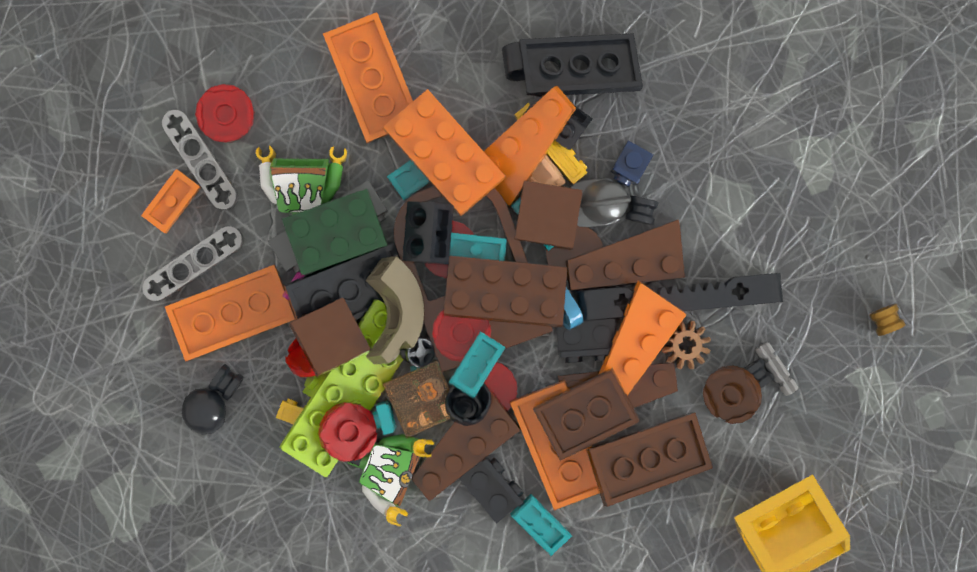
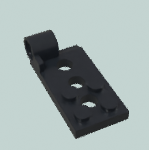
[502,33,643,97]

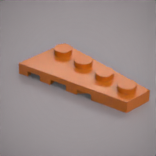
[484,86,576,207]
[598,280,687,396]

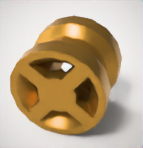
[869,304,906,336]

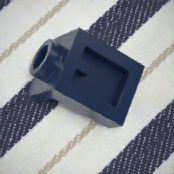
[610,140,654,187]

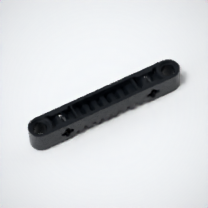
[577,273,783,321]

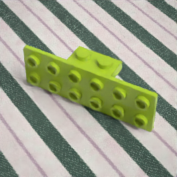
[280,299,403,477]

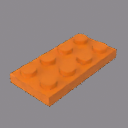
[323,12,413,143]
[383,89,505,216]
[165,265,296,362]
[510,380,600,510]

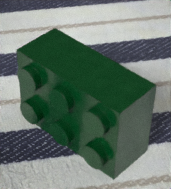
[282,189,388,275]

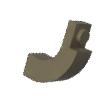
[366,256,424,364]

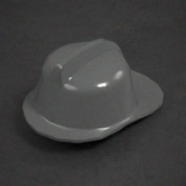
[570,178,631,227]

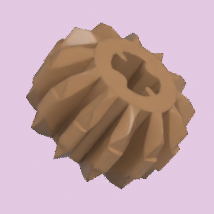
[661,321,711,369]

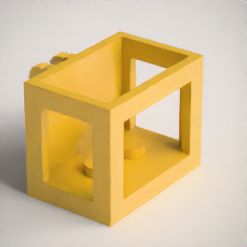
[734,475,850,572]

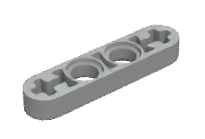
[162,110,238,210]
[142,226,244,301]

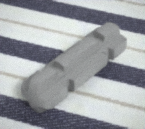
[755,342,798,396]

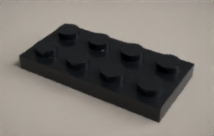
[283,241,401,320]

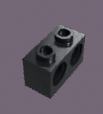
[402,201,454,265]

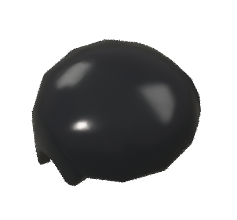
[445,383,491,426]
[182,388,226,435]

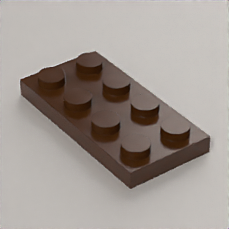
[443,256,567,328]
[586,412,713,507]

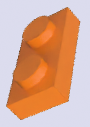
[141,169,201,234]

